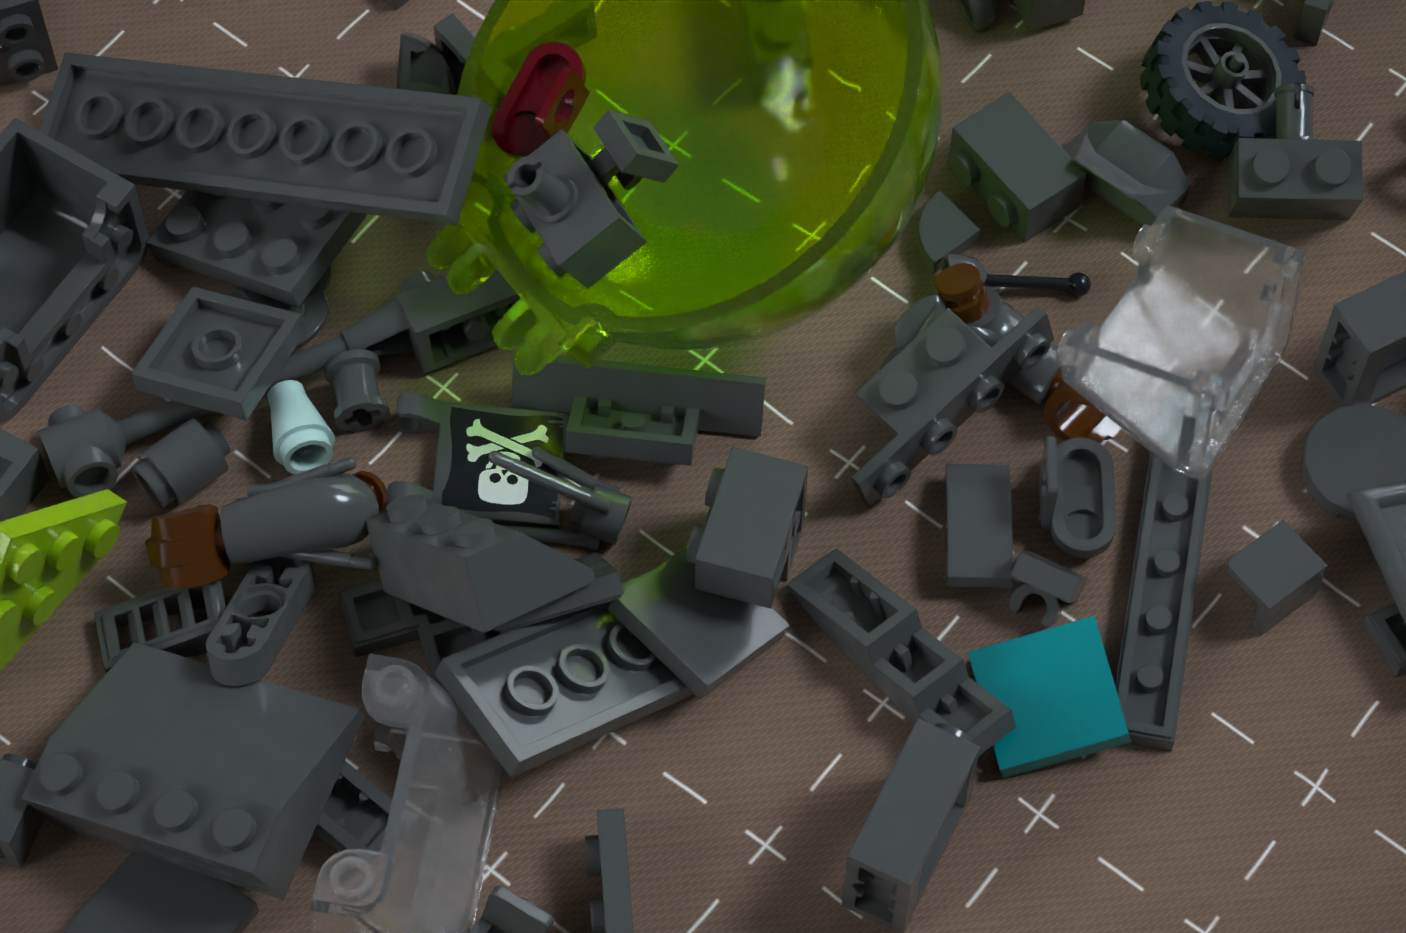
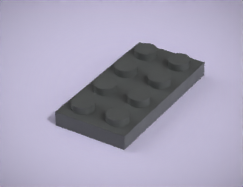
[435,573,694,777]

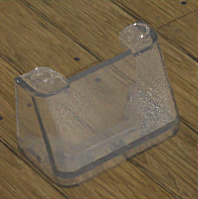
[1055,205,1307,481]
[310,654,505,933]

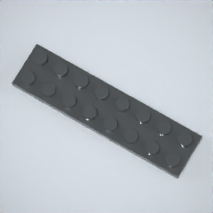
[39,52,492,225]

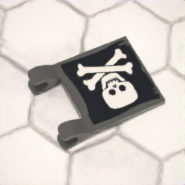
[386,392,568,529]

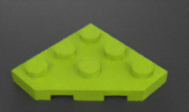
[0,489,127,671]

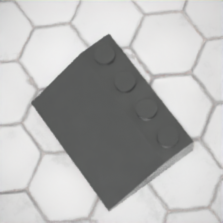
[21,642,365,900]

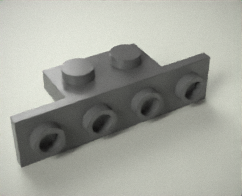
[851,306,1054,508]
[512,351,766,466]

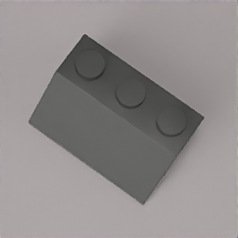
[365,495,595,633]

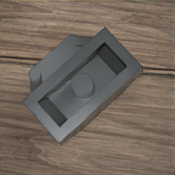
[1063,120,1191,231]

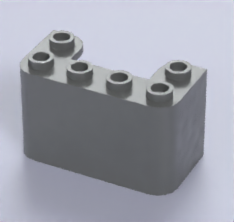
[0,118,149,421]

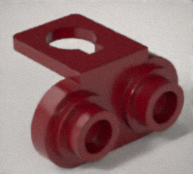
[491,42,590,160]

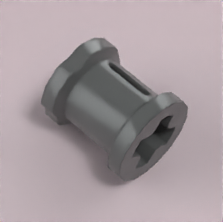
[323,349,391,432]

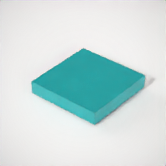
[968,616,1131,778]

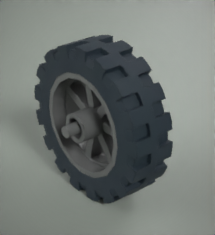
[1140,1,1306,160]

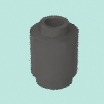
[131,418,231,509]

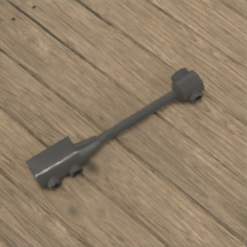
[37,249,539,498]

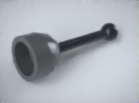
[941,254,1091,297]

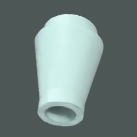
[267,380,335,474]

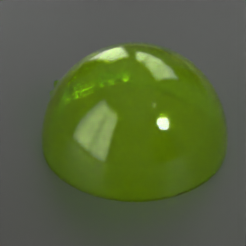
[425,0,943,376]

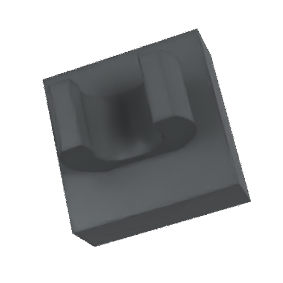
[591,110,679,190]
[1009,551,1088,627]

